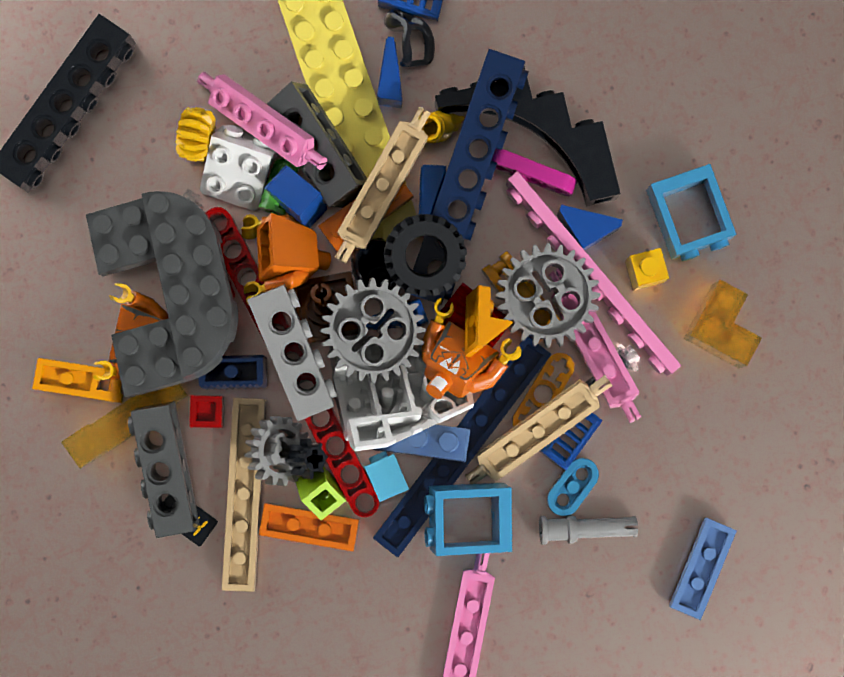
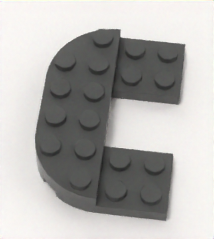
[86,191,238,398]

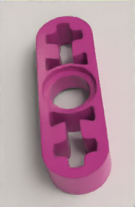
[492,149,577,197]

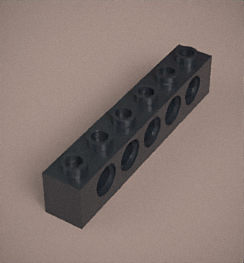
[0,14,136,193]

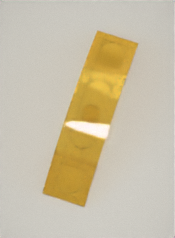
[61,384,187,469]

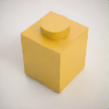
[625,248,669,291]

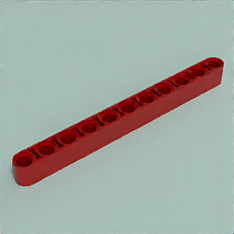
[206,207,380,517]

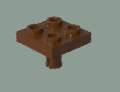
[294,271,358,343]

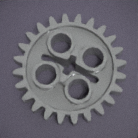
[495,243,601,348]
[320,278,426,383]

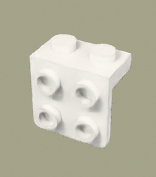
[200,125,279,211]

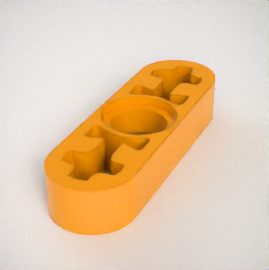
[512,353,574,427]

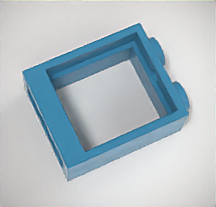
[646,164,737,262]
[424,483,512,556]

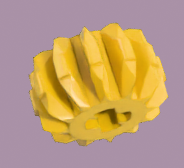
[175,107,216,162]

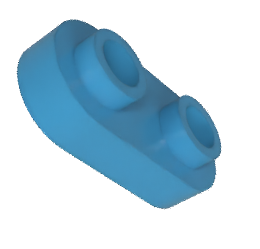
[547,458,599,516]

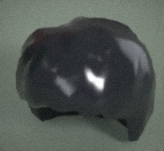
[351,238,401,290]

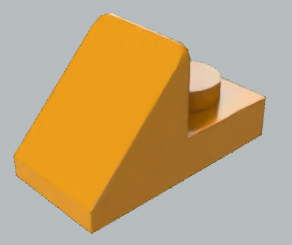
[465,285,513,357]

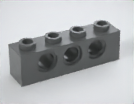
[267,81,367,208]
[128,401,200,538]

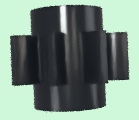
[285,438,328,479]

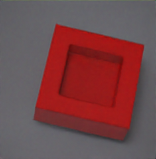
[189,395,224,428]

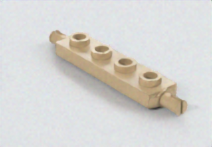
[334,107,431,264]
[465,375,613,484]

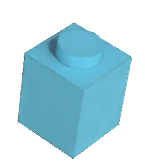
[364,451,409,502]

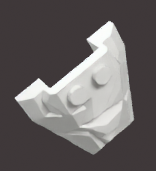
[329,335,474,451]

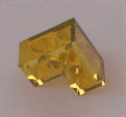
[683,280,762,369]

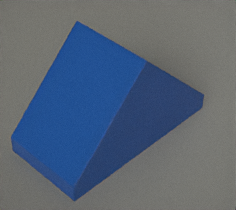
[264,165,327,228]
[557,205,623,250]

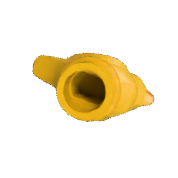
[419,111,465,144]

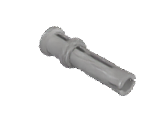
[539,515,638,545]

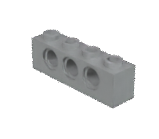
[247,284,337,422]

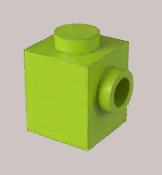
[295,466,346,520]

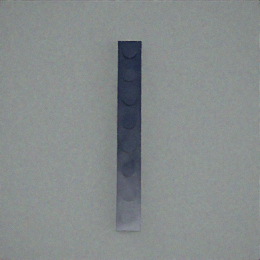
[373,336,551,557]

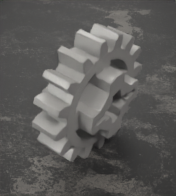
[244,416,309,486]

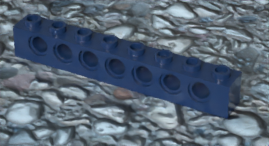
[405,49,529,305]

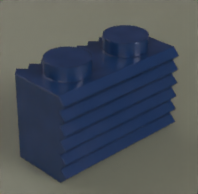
[199,355,268,390]

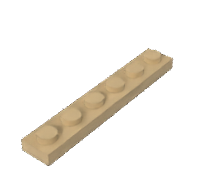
[222,398,266,592]

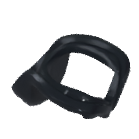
[384,9,435,67]

